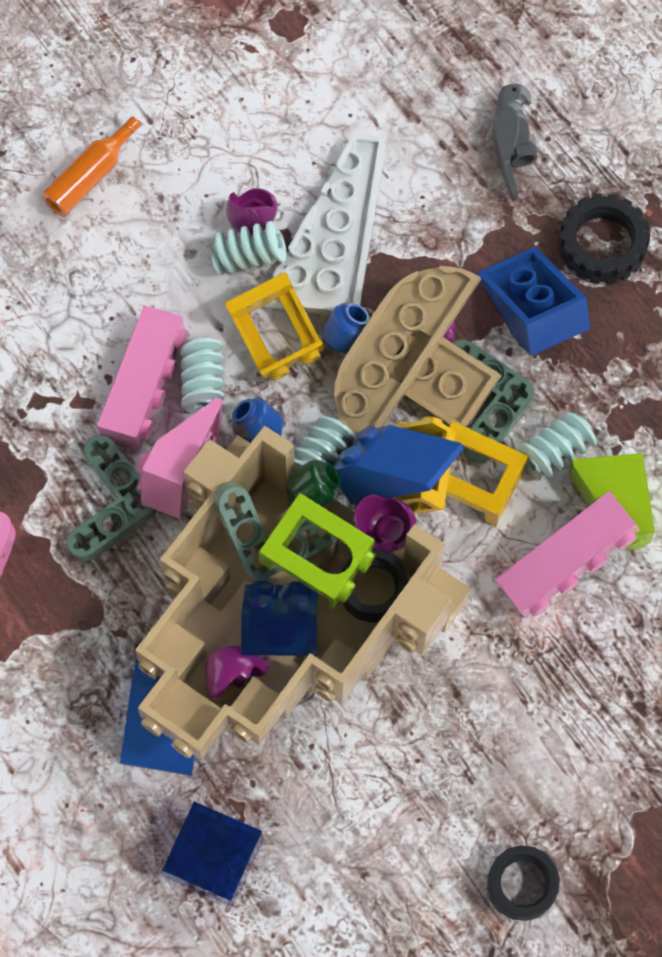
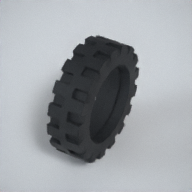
[558,194,650,284]

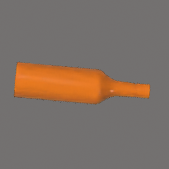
[41,116,141,217]

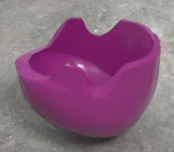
[354,494,416,552]

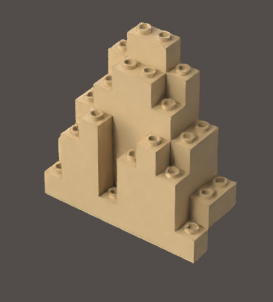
[135,426,471,761]

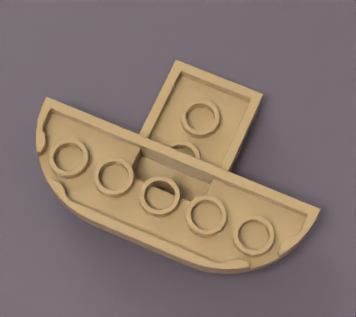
[334,266,501,443]

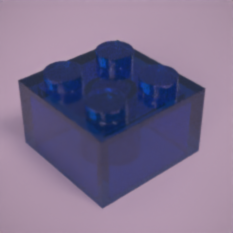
[241,580,319,656]
[162,801,264,908]

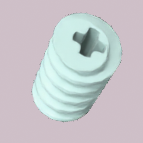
[211,221,287,275]
[180,338,225,414]
[518,412,598,481]
[294,416,357,469]

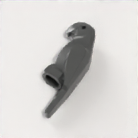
[492,83,538,201]

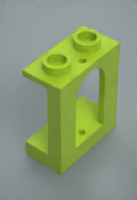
[259,493,376,609]

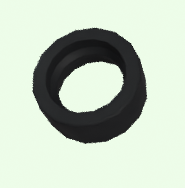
[341,549,408,623]
[487,845,560,921]

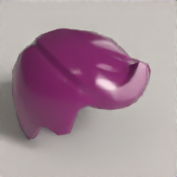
[226,188,278,234]
[205,645,271,699]

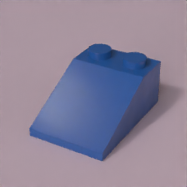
[477,247,590,356]
[334,425,464,505]
[120,659,196,776]

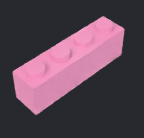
[97,305,188,450]
[495,491,640,617]

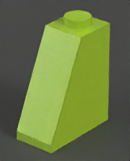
[569,453,655,550]

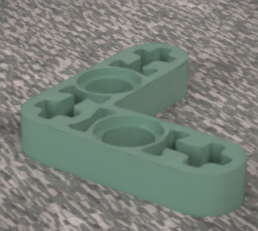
[453,340,534,463]
[67,435,157,562]
[214,481,338,580]

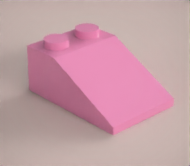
[137,398,223,519]

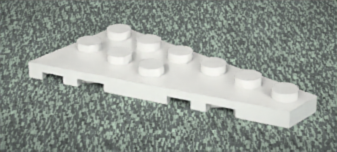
[263,133,386,316]

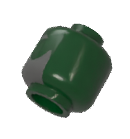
[286,459,341,507]

